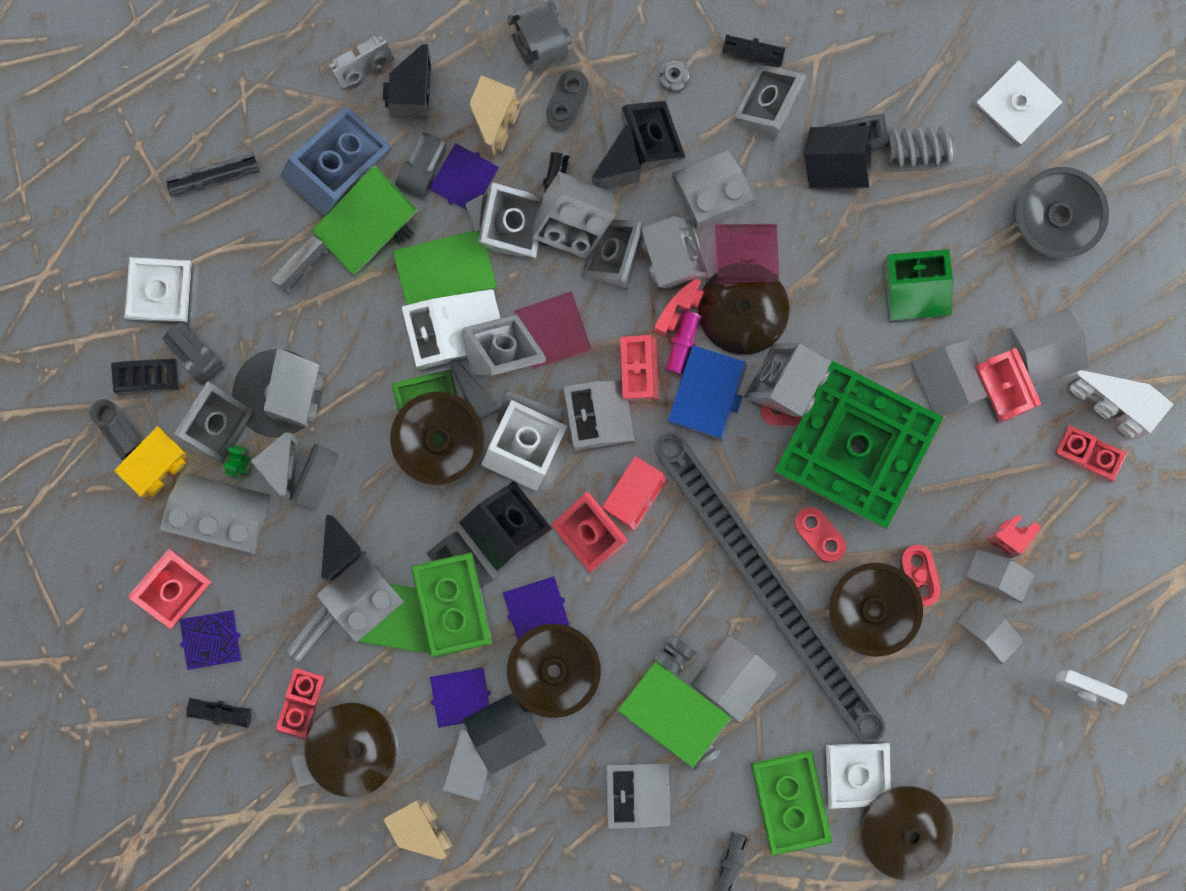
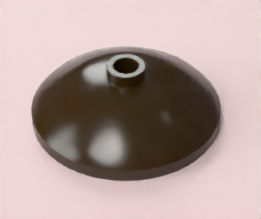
[698,264,790,355]
[390,392,484,485]
[829,563,923,657]
[507,624,601,718]
[304,703,398,797]
[861,786,954,880]

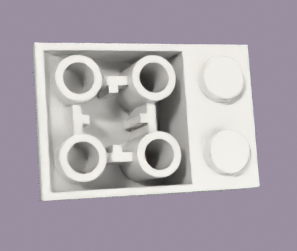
[402,289,500,371]
[1066,370,1174,439]

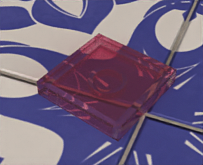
[715,224,779,282]
[514,291,592,370]

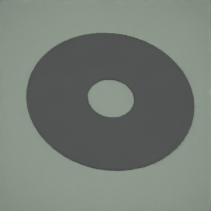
[232,349,321,437]

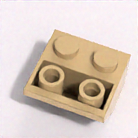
[469,75,520,158]
[383,798,452,860]

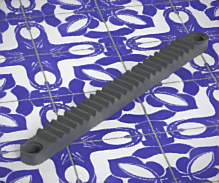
[655,432,885,743]

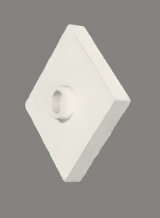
[975,60,1062,146]
[124,257,192,323]
[1054,670,1128,706]
[826,742,891,809]

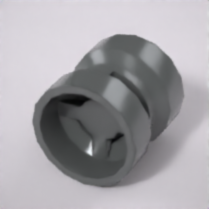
[653,634,696,677]

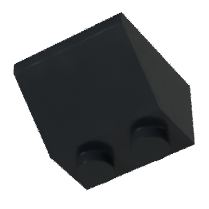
[383,44,432,119]
[459,481,552,571]

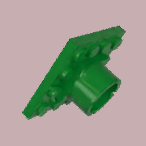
[774,360,943,529]

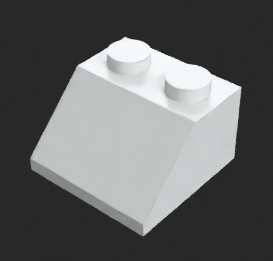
[481,400,567,491]

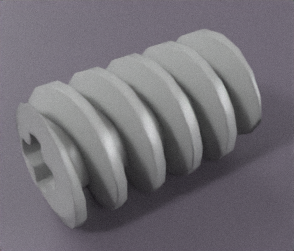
[887,125,953,167]

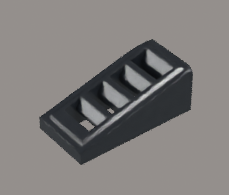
[111,358,179,395]

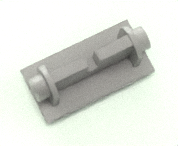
[329,35,395,89]

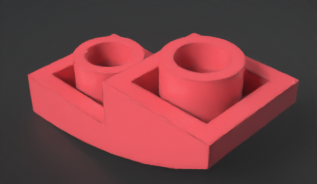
[654,279,704,337]
[1056,425,1127,482]
[276,668,325,740]

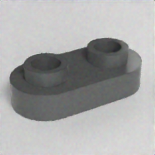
[546,70,588,130]

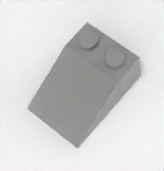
[744,343,832,416]
[264,349,324,428]

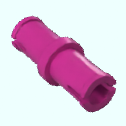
[665,310,701,375]

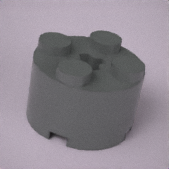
[507,0,572,72]

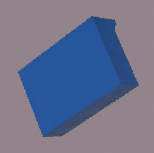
[668,345,747,441]

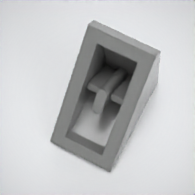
[964,549,1034,603]
[956,599,1023,664]

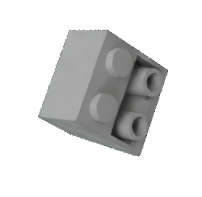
[532,171,616,259]
[563,380,635,451]
[606,763,670,829]

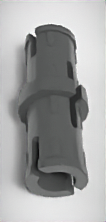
[712,832,751,891]

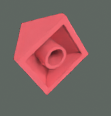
[551,492,627,573]
[128,549,211,629]

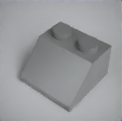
[672,150,754,229]
[641,216,710,289]
[316,554,404,643]

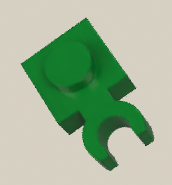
[223,445,252,480]

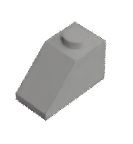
[443,730,493,801]

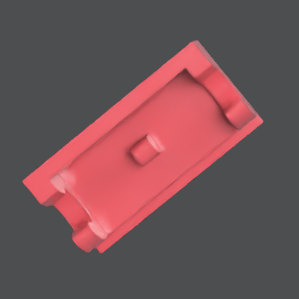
[620,335,659,401]
[975,348,1042,422]
[602,456,668,531]
[987,515,1042,558]

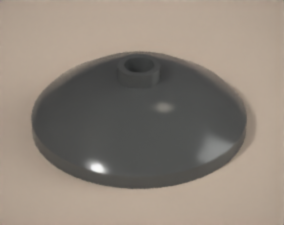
[1016,167,1109,259]

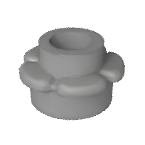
[659,60,689,90]

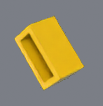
[114,426,188,499]

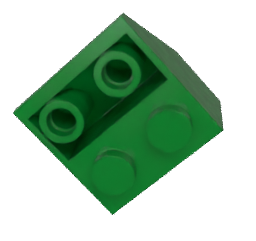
[884,249,953,321]

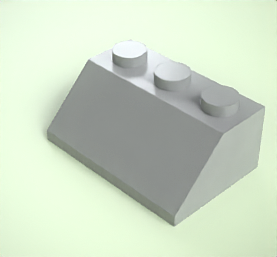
[160,472,271,555]

